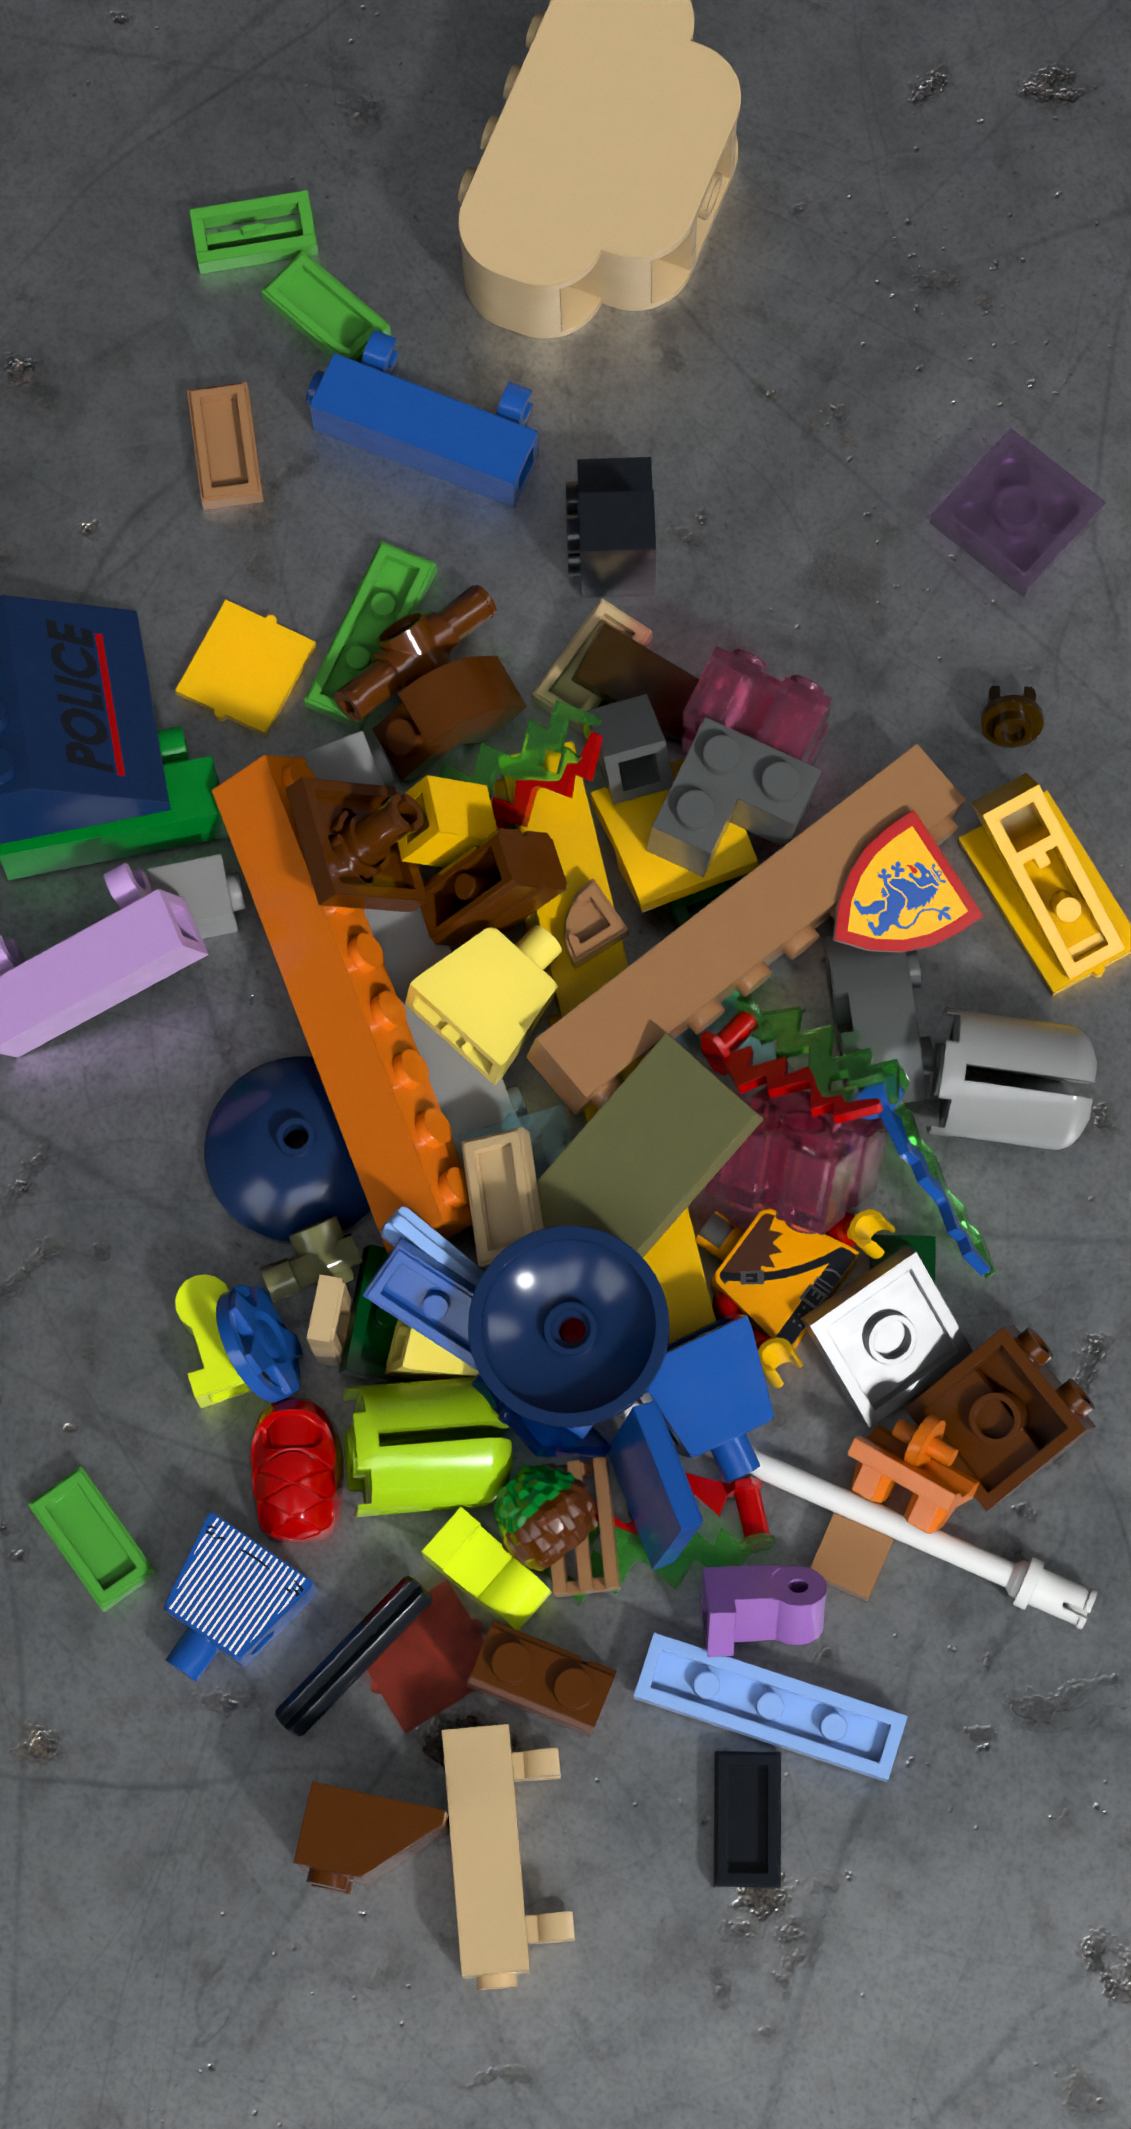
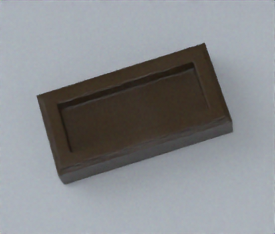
[571,623,711,742]

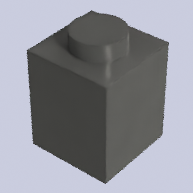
[586,694,673,805]

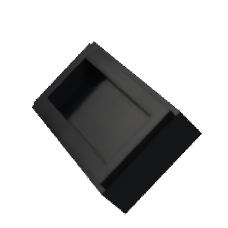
[713,1751,781,1889]

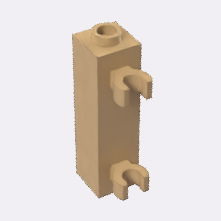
[442,1724,575,1990]

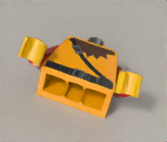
[696,1205,896,1388]

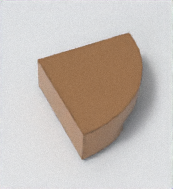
[565,879,629,969]

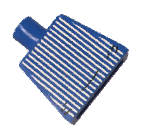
[164,1511,318,1683]

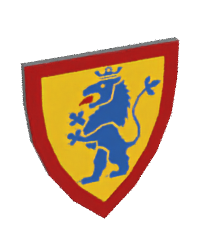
[833,810,983,953]

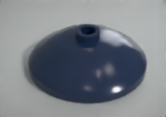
[204,1056,372,1244]
[468,1226,670,1428]

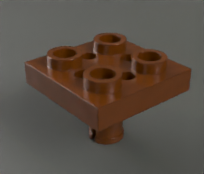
[285,777,429,912]

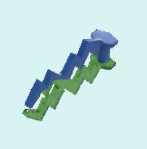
[851,1067,996,1278]

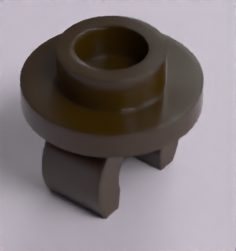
[981,685,1044,748]

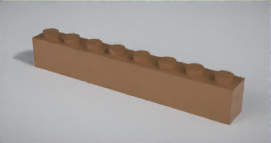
[526,744,966,1116]

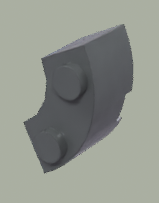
[823,936,935,1104]

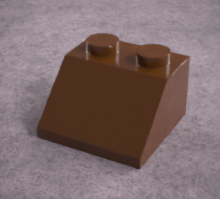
[293,1781,450,1895]

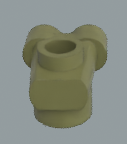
[260,1216,363,1303]

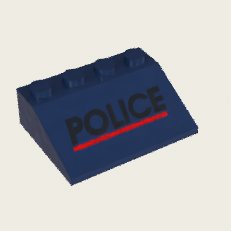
[0,595,171,844]

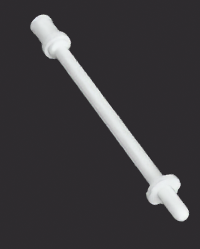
[616,1399,1098,1630]

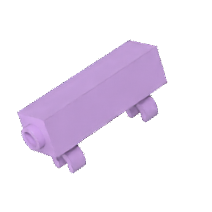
[0,863,209,1058]

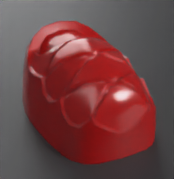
[249,1397,344,1543]

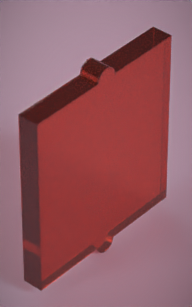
[367,1580,485,1734]

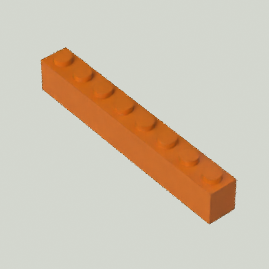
[212,755,473,1254]

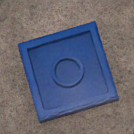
[606,1401,703,1570]

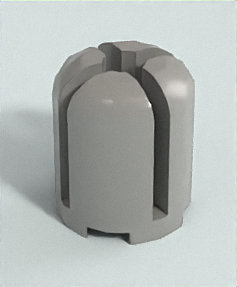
[926,1006,1097,1150]

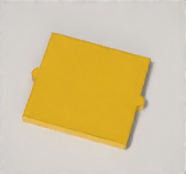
[175,599,316,737]

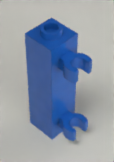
[305,330,539,508]

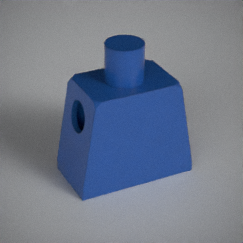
[640,1313,774,1482]

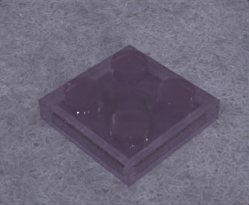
[930,427,1106,598]

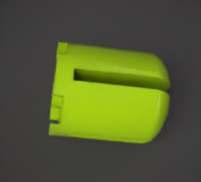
[343,1377,513,1517]

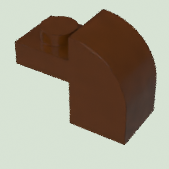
[372,656,527,781]

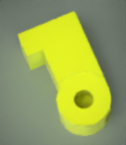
[175,1274,252,1408]
[421,1507,552,1631]

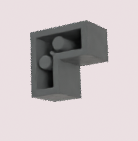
[646,717,822,877]

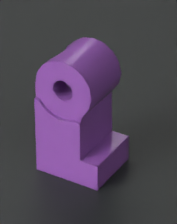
[700,1565,827,1657]

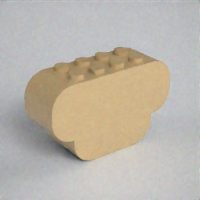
[457,0,741,339]

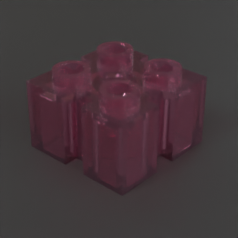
[682,646,832,766]
[706,1085,888,1235]

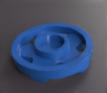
[216,1285,303,1403]

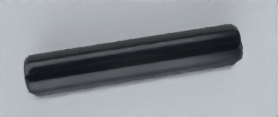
[275,1576,432,1737]

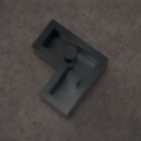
[565,457,656,598]

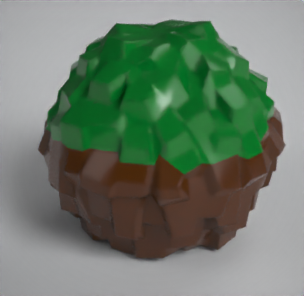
[493,1465,599,1571]

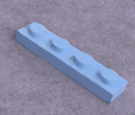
[633,1633,908,1783]

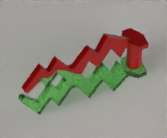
[437,700,603,868]
[700,995,900,1124]
[542,1473,776,1605]

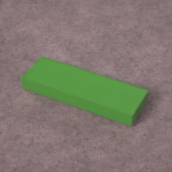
[304,541,438,731]

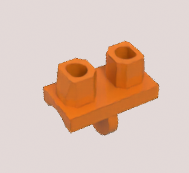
[847,1414,980,1534]

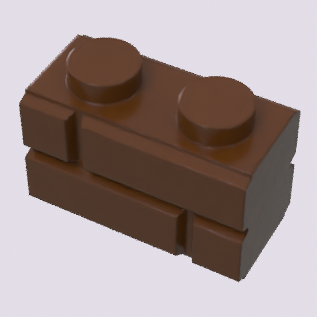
[420,828,567,946]
[467,1620,617,1738]

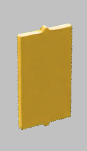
[957,790,1131,997]

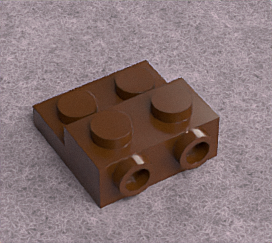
[904,1325,1096,1512]

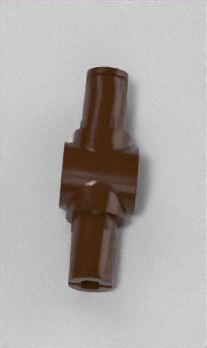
[334,585,497,722]

